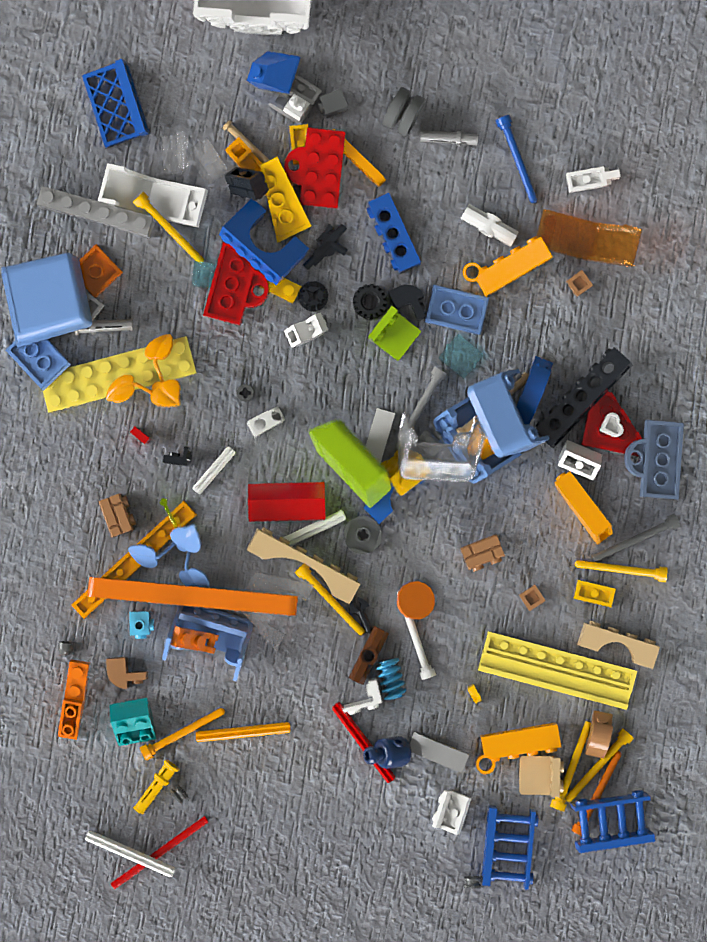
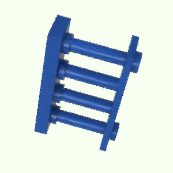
[570,790,655,853]
[481,805,539,890]

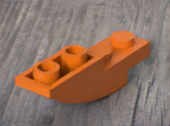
[58,659,90,740]

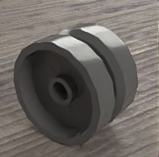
[382,87,426,137]

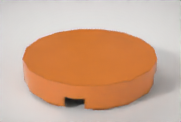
[397,581,435,620]

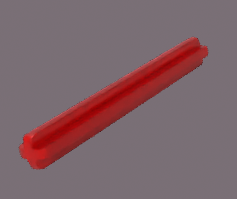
[332,702,395,783]

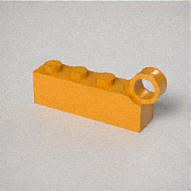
[463,236,554,297]
[475,722,561,774]

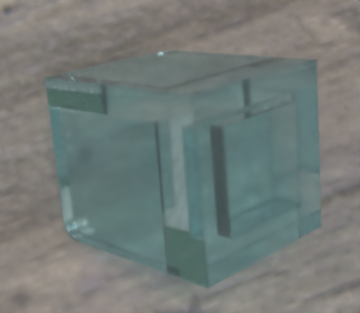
[192,261,215,288]

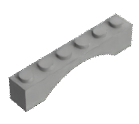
[37,186,155,238]

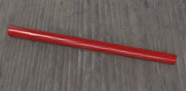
[111,816,209,889]

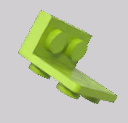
[368,306,421,361]

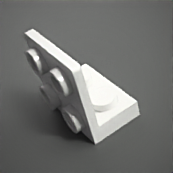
[343,677,382,714]

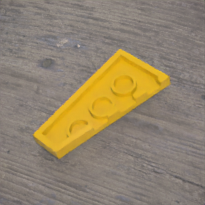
[260,156,311,243]

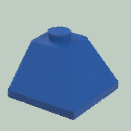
[247,51,301,94]

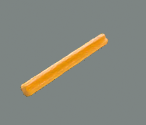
[196,722,291,742]

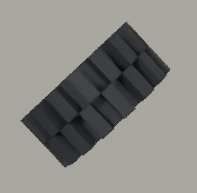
[353,284,387,320]

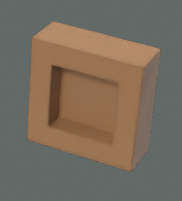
[566,270,593,297]
[519,584,546,611]

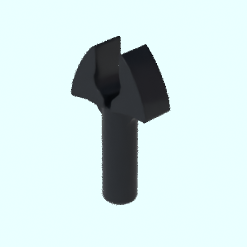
[350,597,373,633]

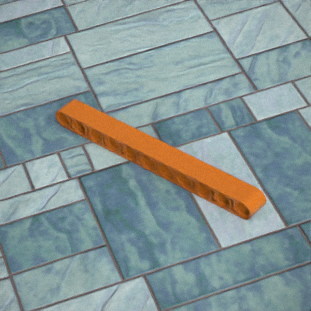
[87,577,298,616]

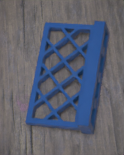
[82,59,150,148]

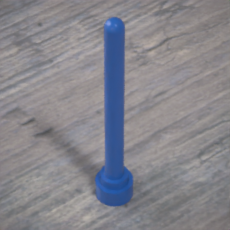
[495,115,537,204]

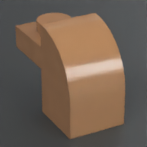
[106,657,148,689]
[585,710,613,759]

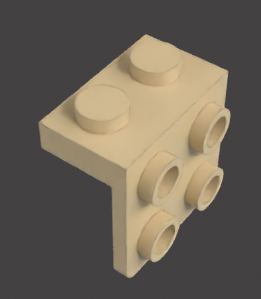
[519,756,564,797]

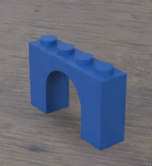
[219,198,309,285]

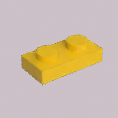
[289,124,308,165]
[259,278,301,304]
[573,580,616,608]

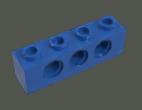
[366,193,421,274]

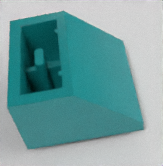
[109,698,156,746]

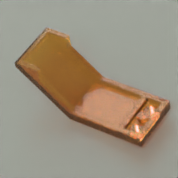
[536,209,642,267]

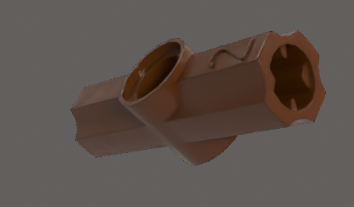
[348,626,389,685]

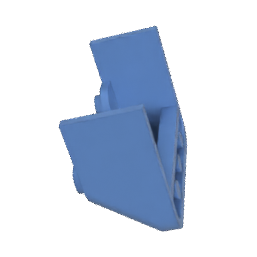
[468,369,550,457]
[162,605,253,681]

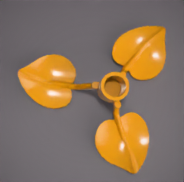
[106,334,180,407]

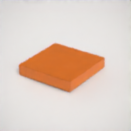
[79,244,123,298]

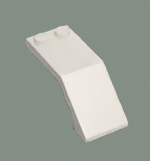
[98,163,208,228]

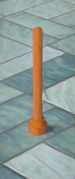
[571,751,622,836]

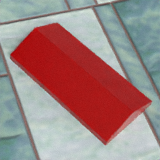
[248,482,326,522]

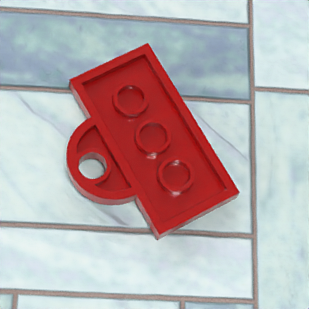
[284,127,346,209]
[203,242,270,326]

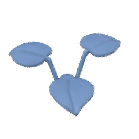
[128,524,210,588]

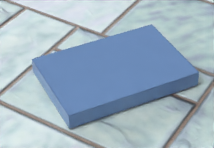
[425,285,489,335]
[6,339,71,391]

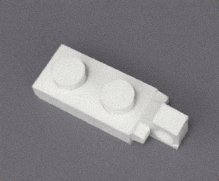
[566,166,621,193]

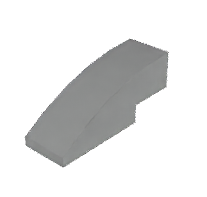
[410,732,469,773]

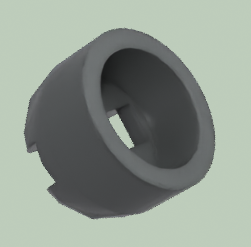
[58,641,74,656]

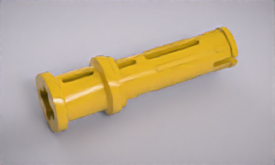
[133,759,179,814]

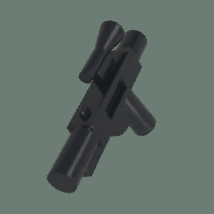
[303,224,348,270]

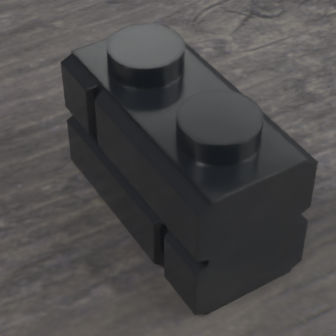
[225,167,269,201]

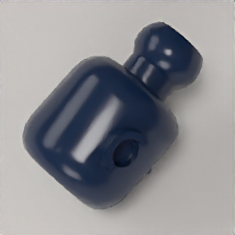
[363,736,412,769]

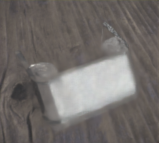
[398,413,486,482]

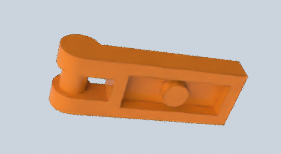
[170,626,219,654]

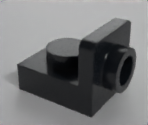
[163,446,192,467]

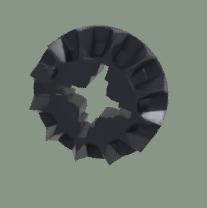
[298,281,329,312]

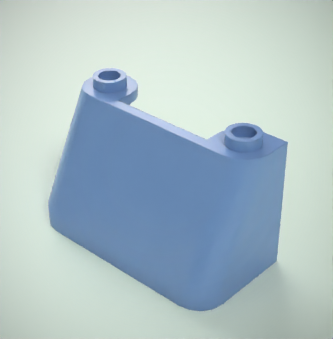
[433,397,522,484]

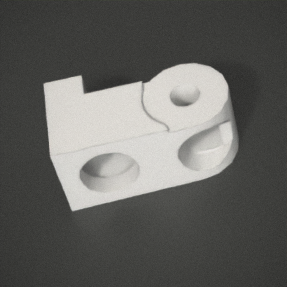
[247,406,286,438]

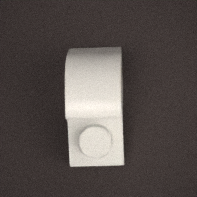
[284,312,328,348]

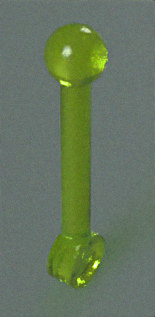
[159,498,179,528]

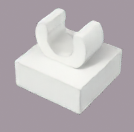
[283,94,310,121]

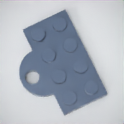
[624,420,684,500]

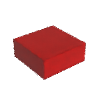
[130,426,151,445]

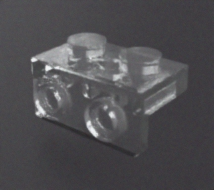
[162,132,189,175]

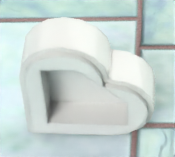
[599,413,624,437]

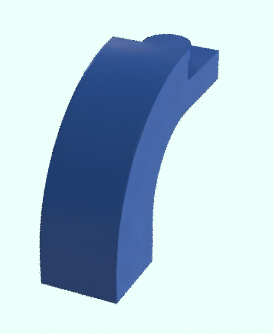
[516,356,553,425]

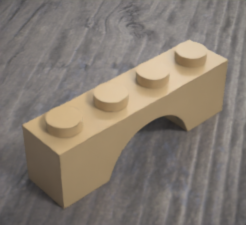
[577,621,660,669]

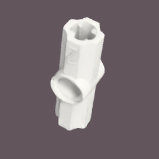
[461,204,519,247]

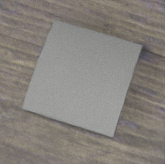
[269,74,322,125]

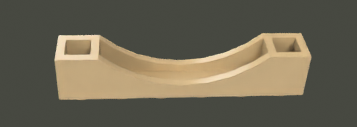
[247,527,360,604]

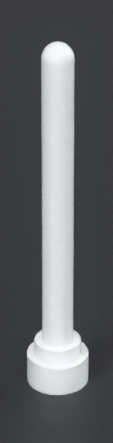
[397,592,436,680]

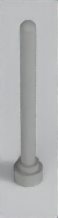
[395,367,447,451]

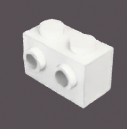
[558,440,602,480]

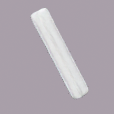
[193,446,235,494]

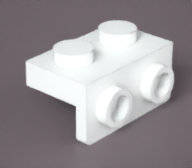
[433,790,472,835]

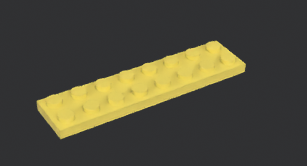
[43,336,197,413]

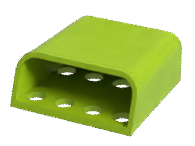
[308,420,391,508]

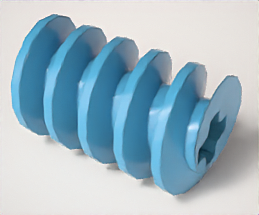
[376,658,407,700]

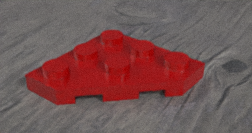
[581,392,642,457]

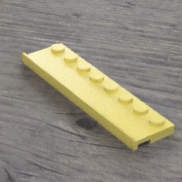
[478,631,637,710]

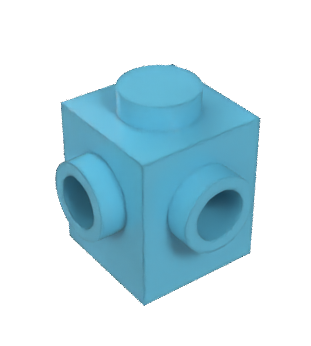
[129,611,154,639]

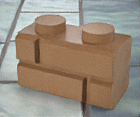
[98,493,136,537]
[460,534,505,572]

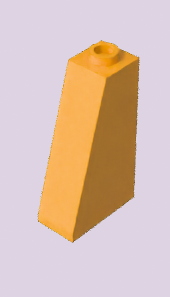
[554,471,613,545]

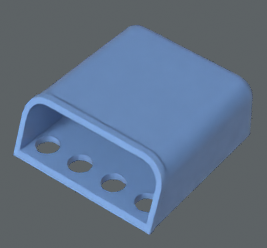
[1,253,92,348]

